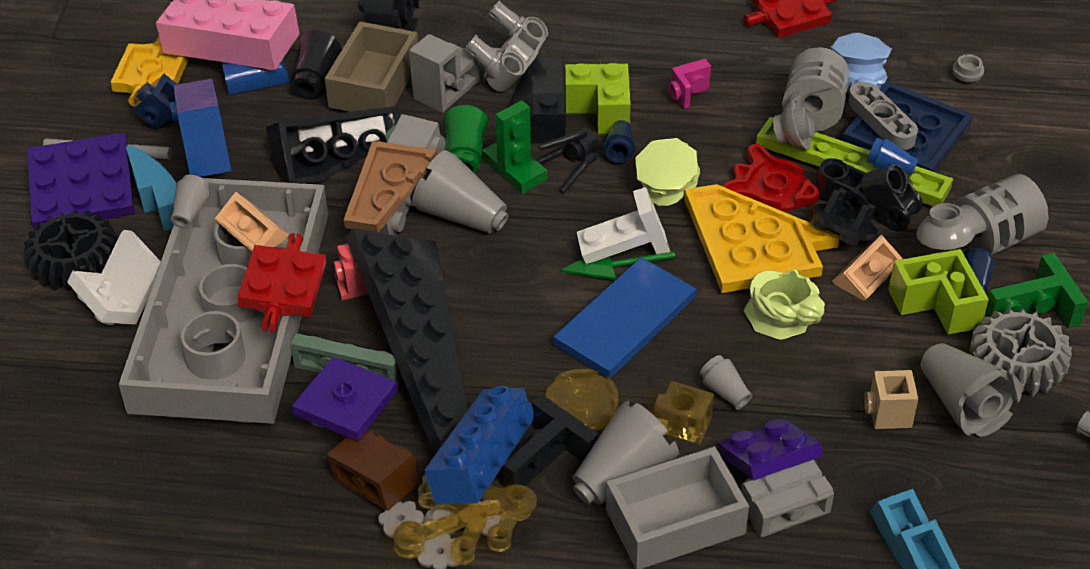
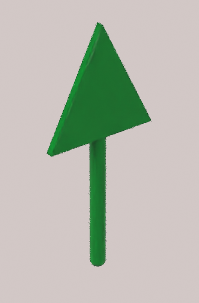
[561,252,676,280]

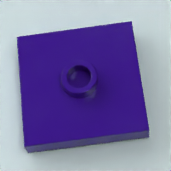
[292,357,398,441]

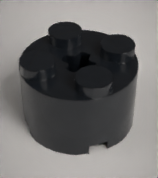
[358,0,419,32]

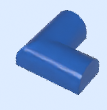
[222,59,290,95]

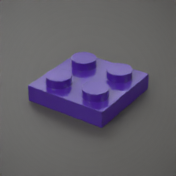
[718,419,823,481]

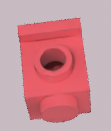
[333,244,368,300]

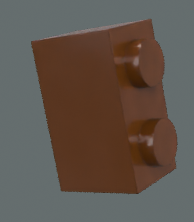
[327,431,420,511]

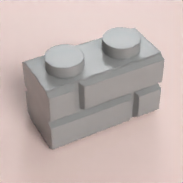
[741,460,834,538]

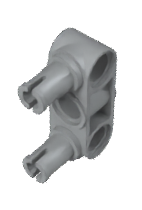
[463,0,548,92]

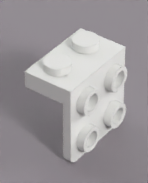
[67,230,161,325]

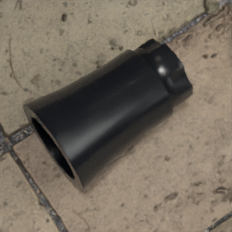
[291,30,341,100]

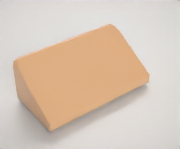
[214,192,289,251]
[832,235,903,301]

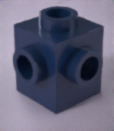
[132,73,178,130]

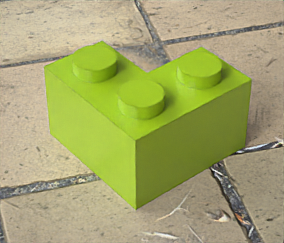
[565,63,630,134]
[888,249,989,335]

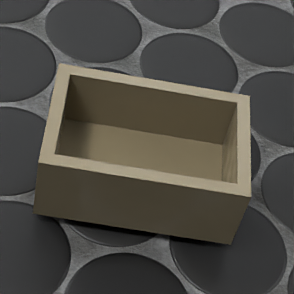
[325,22,418,112]

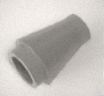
[170,175,210,228]
[699,355,753,410]

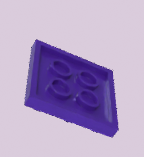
[27,132,135,231]

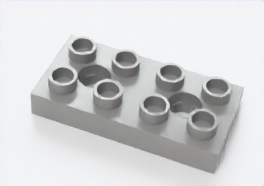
[119,178,328,424]

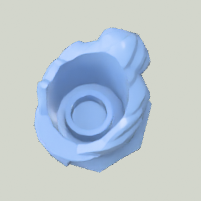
[831,33,892,94]

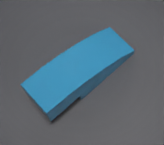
[126,145,177,231]
[869,489,960,569]

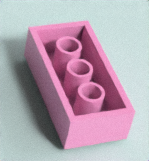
[156,0,299,70]

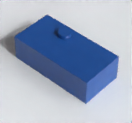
[170,79,231,177]

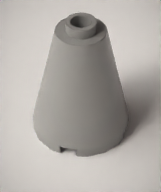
[412,150,509,234]
[921,343,1021,437]
[573,400,679,505]

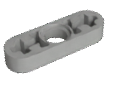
[848,82,918,150]

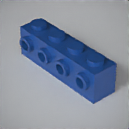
[425,386,534,504]

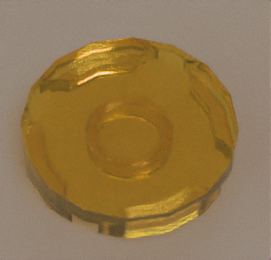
[546,369,619,431]

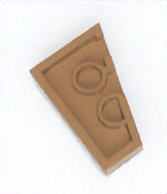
[343,141,438,233]

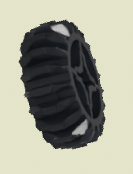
[24,210,118,291]

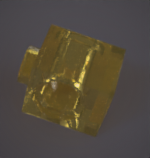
[654,381,714,444]

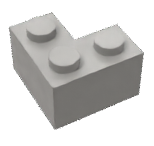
[409,34,480,113]

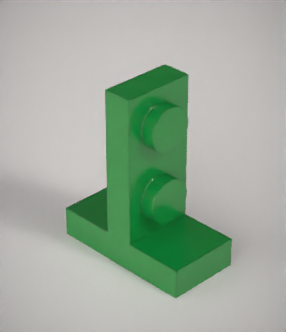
[482,100,547,194]
[985,253,1088,329]

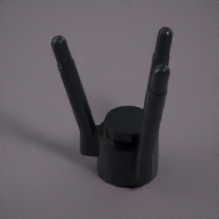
[536,128,599,193]

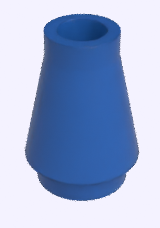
[866,138,919,177]

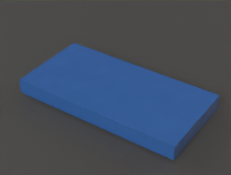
[553,257,697,379]

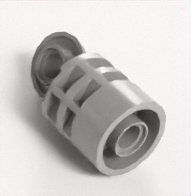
[773,47,850,150]
[916,174,1049,255]

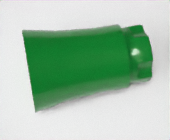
[443,105,488,175]

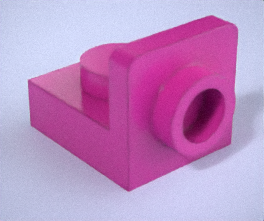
[668,59,711,110]

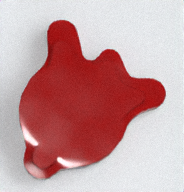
[722,144,819,212]

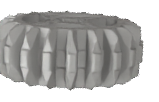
[969,307,1072,396]

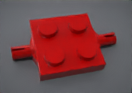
[743,0,838,38]
[238,233,326,333]

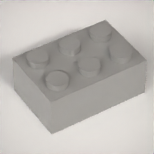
[606,447,749,569]

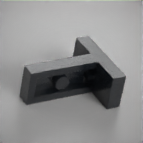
[502,395,599,496]

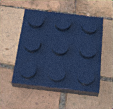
[842,81,973,172]

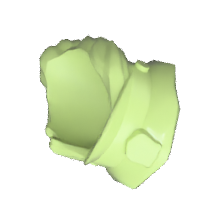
[635,138,700,206]
[743,269,825,340]

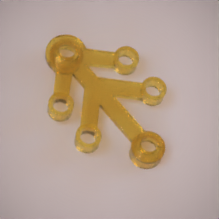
[394,482,537,564]

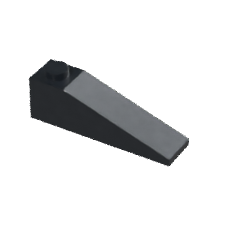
[507,57,566,144]
[266,106,400,184]

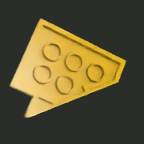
[684,184,839,293]

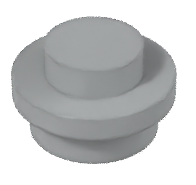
[952,54,984,83]

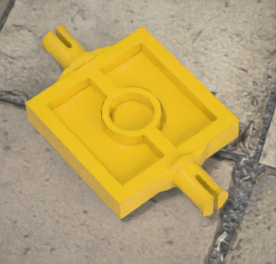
[111,34,190,107]

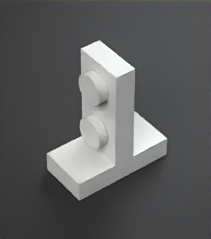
[577,187,670,264]

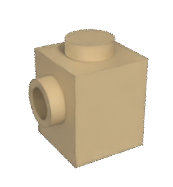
[864,370,918,429]

